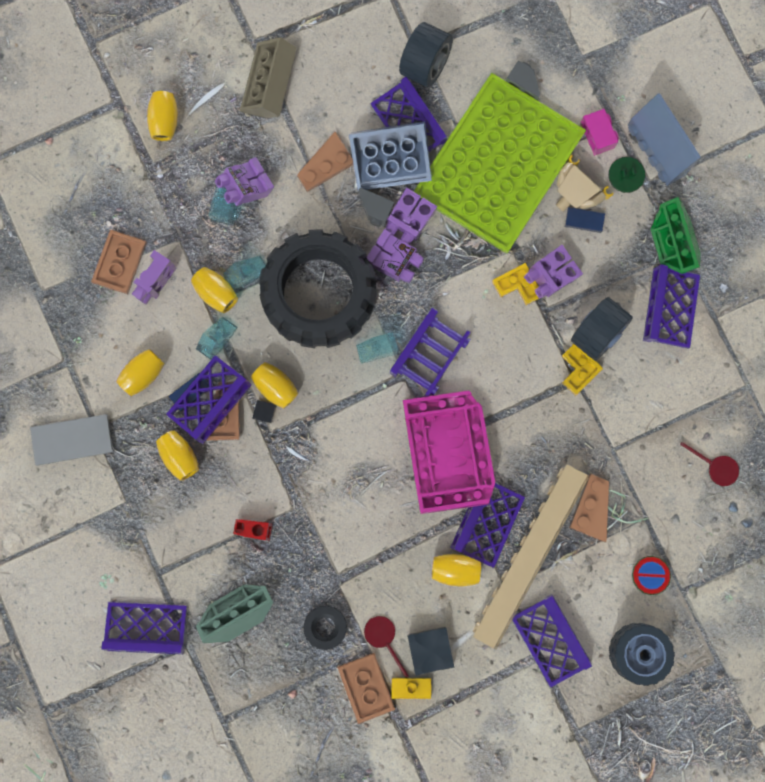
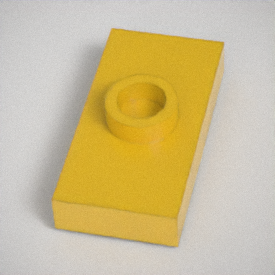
[391,678,431,699]

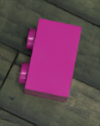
[580,109,619,156]

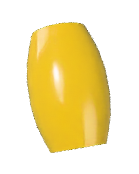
[147,91,178,141]
[191,267,238,313]
[116,349,164,396]
[251,362,299,409]
[156,430,199,481]
[432,554,481,587]

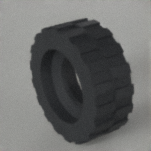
[303,605,347,650]

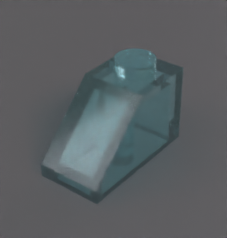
[208,185,239,226]
[222,256,266,290]
[196,317,238,360]
[356,332,398,364]

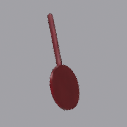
[680,442,739,486]
[364,616,409,678]

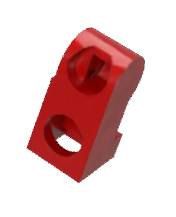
[233,519,273,541]

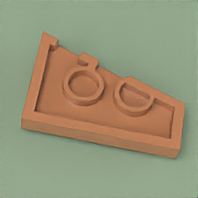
[297,132,354,192]
[206,382,240,441]
[569,474,609,543]

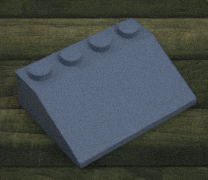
[628,93,701,186]
[349,121,432,190]

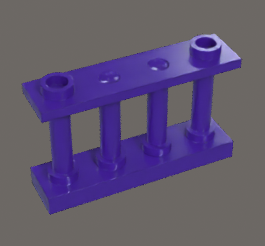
[390,308,471,397]

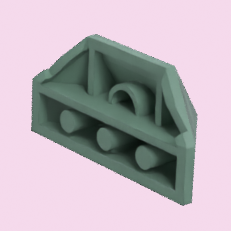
[196,585,273,643]

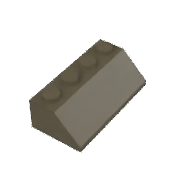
[240,37,297,118]

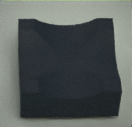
[407,627,455,676]

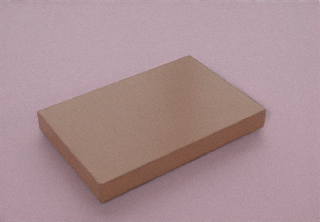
[91,229,147,295]
[337,653,395,724]

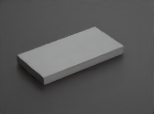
[30,414,113,466]

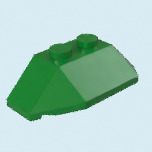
[651,197,701,274]

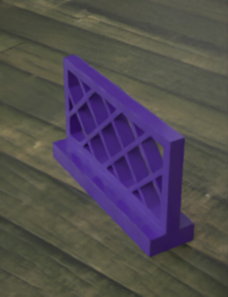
[370,77,448,152]
[643,264,700,349]
[166,355,252,444]
[450,483,525,568]
[513,594,592,688]
[101,602,187,655]

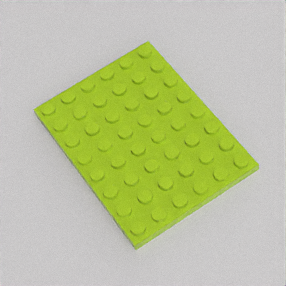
[413,73,586,254]

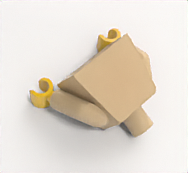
[556,155,614,212]

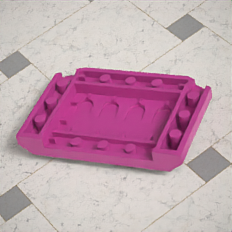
[403,390,495,515]

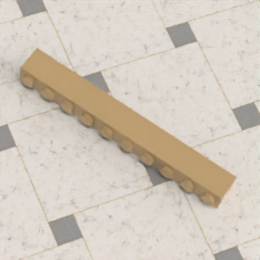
[473,465,589,650]

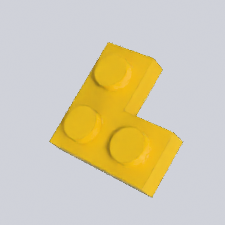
[492,263,540,306]
[562,344,603,396]

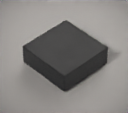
[252,400,276,423]

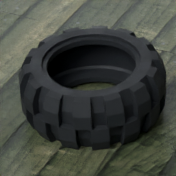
[259,229,377,349]

